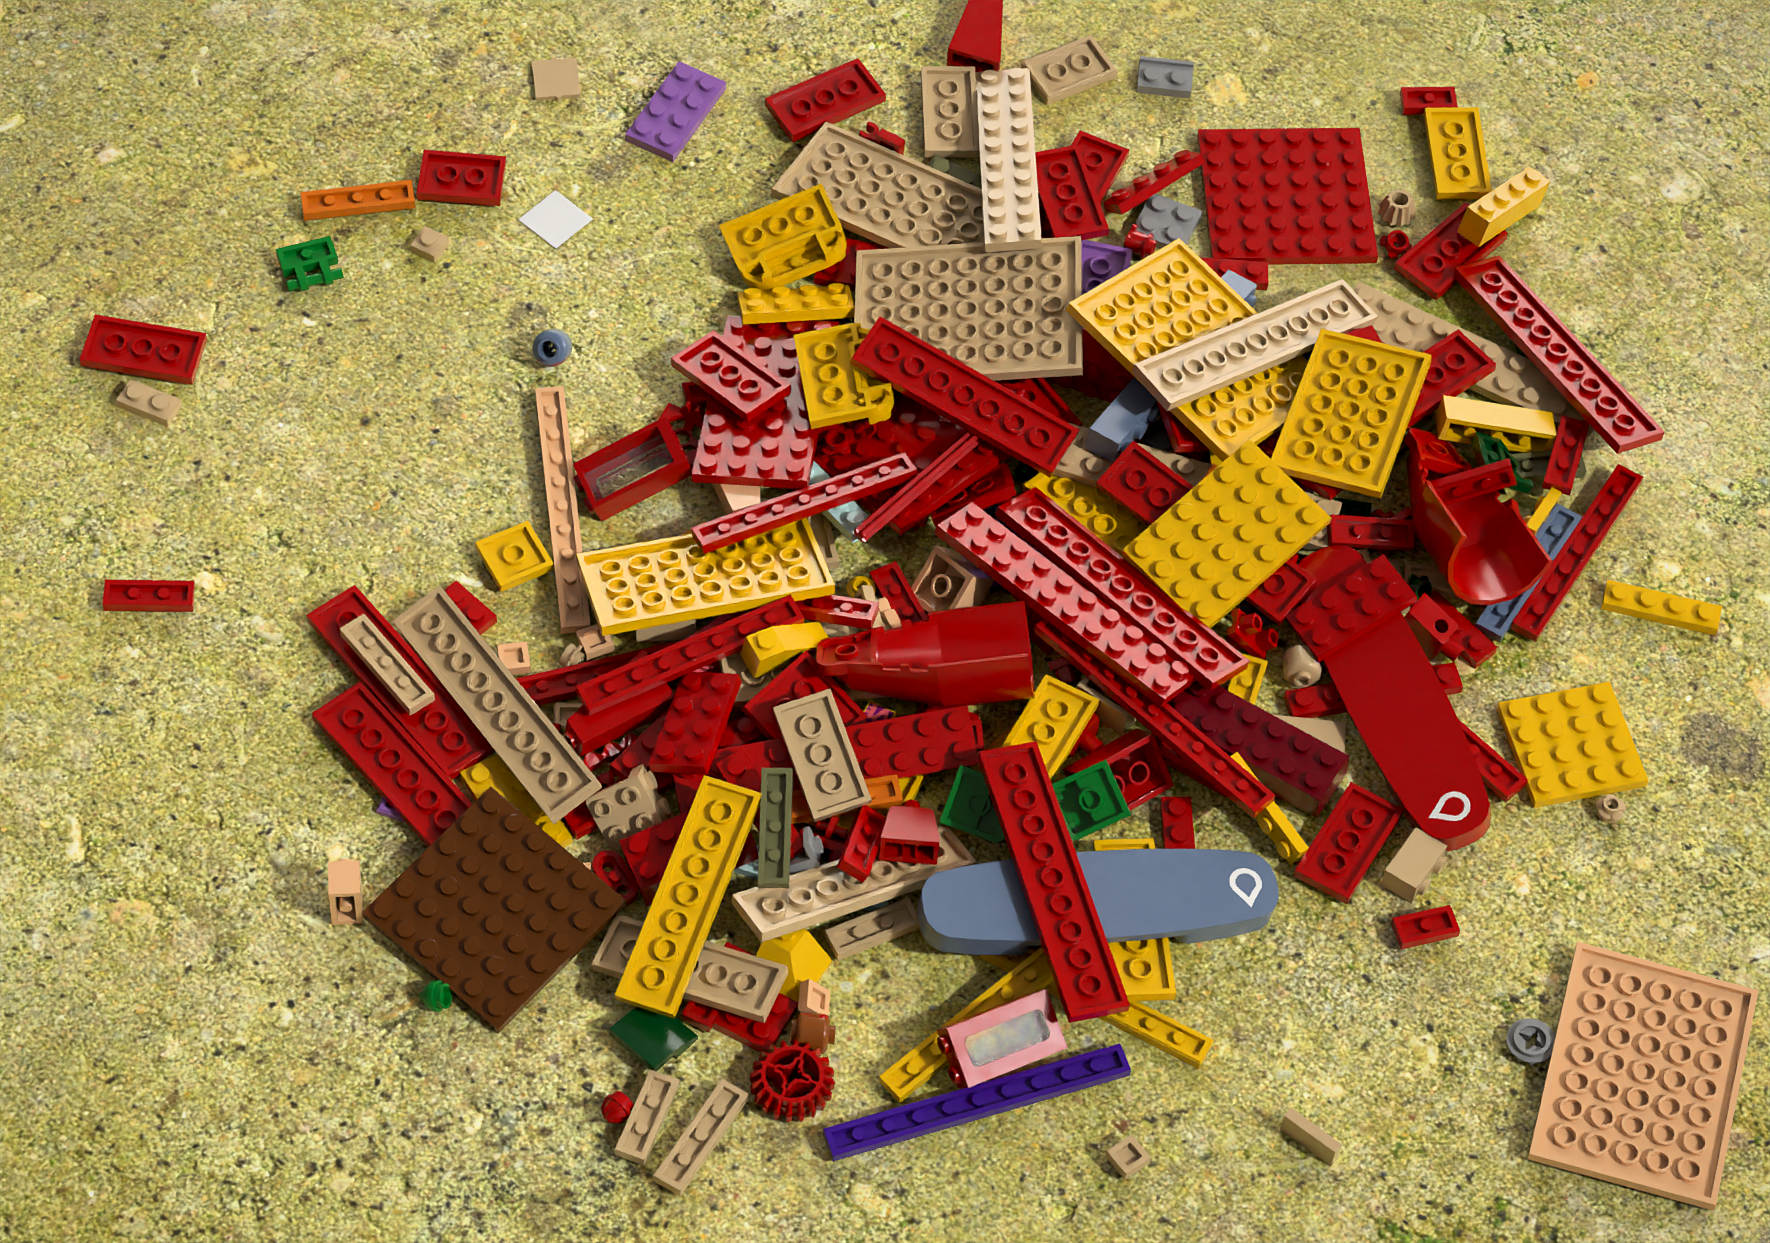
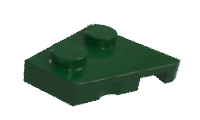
[1471,432,1534,493]

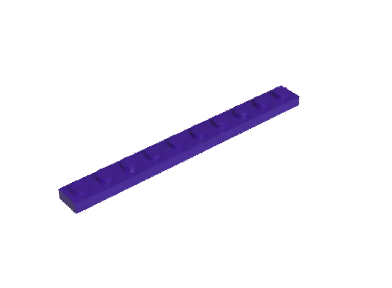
[823,1043,1131,1162]

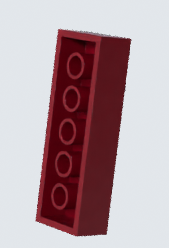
[1170,680,1349,818]

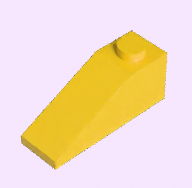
[740,622,829,679]

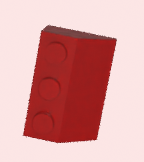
[1063,728,1174,811]

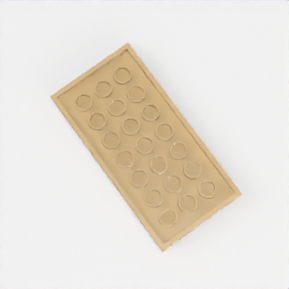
[771,122,985,248]

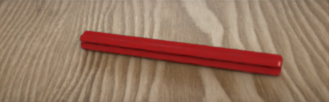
[854,431,980,542]

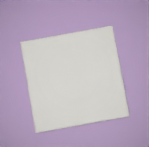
[518,190,593,248]

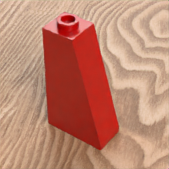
[946,0,1003,73]
[564,650,674,757]

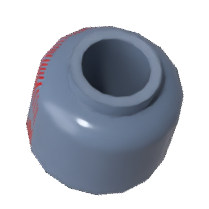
[532,328,572,367]

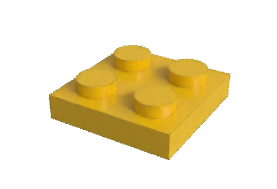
[475,521,554,592]

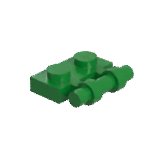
[276,236,344,292]

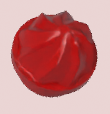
[601,1091,634,1124]

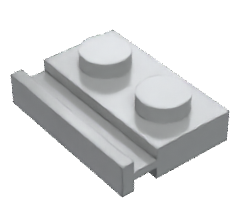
[1137,56,1194,99]

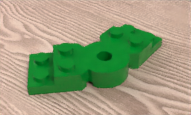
[939,759,1132,843]

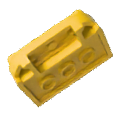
[719,183,846,290]
[793,323,894,429]

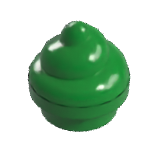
[418,980,452,1012]

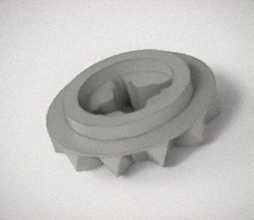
[1506,1018,1555,1066]

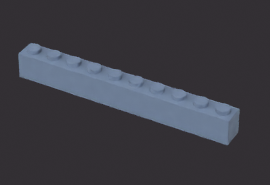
[1085,269,1257,463]

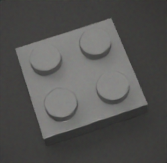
[1135,194,1203,249]

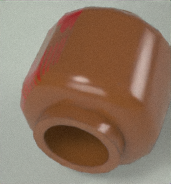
[790,1012,836,1054]

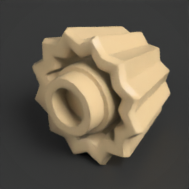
[1378,189,1416,227]

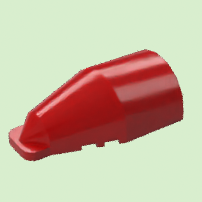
[1404,428,1553,605]
[816,601,1035,709]

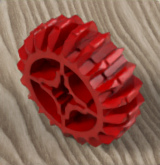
[749,1039,835,1123]

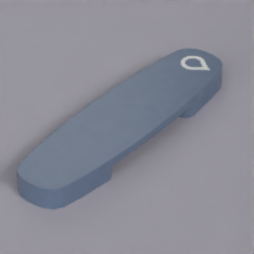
[917,849,1278,955]

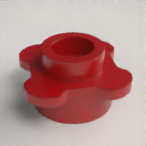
[1380,230,1412,259]
[822,429,853,456]

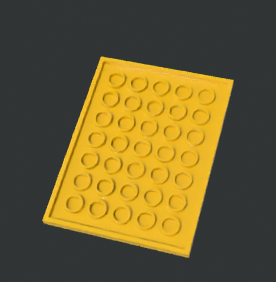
[1066,238,1308,462]

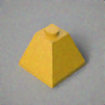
[756,928,832,1002]

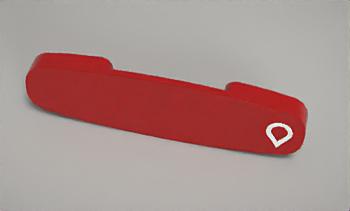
[1299,545,1491,851]

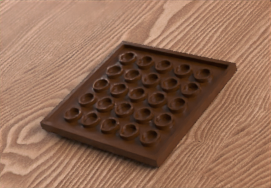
[362,787,626,1034]

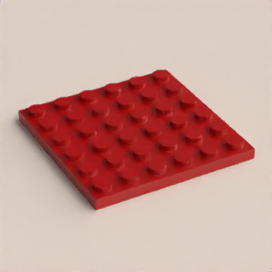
[1197,128,1378,265]
[814,388,1011,535]

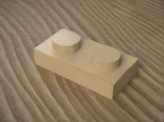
[116,379,182,427]

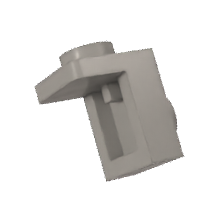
[790,826,824,875]

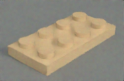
[921,66,980,158]
[772,689,872,822]

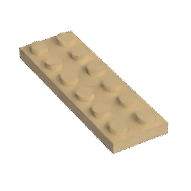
[592,914,789,1023]

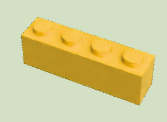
[1457,167,1550,247]
[1435,395,1556,453]

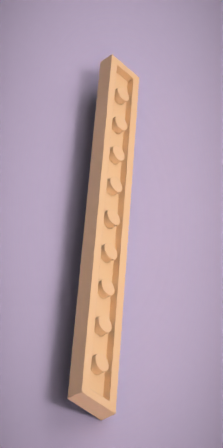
[535,386,591,634]

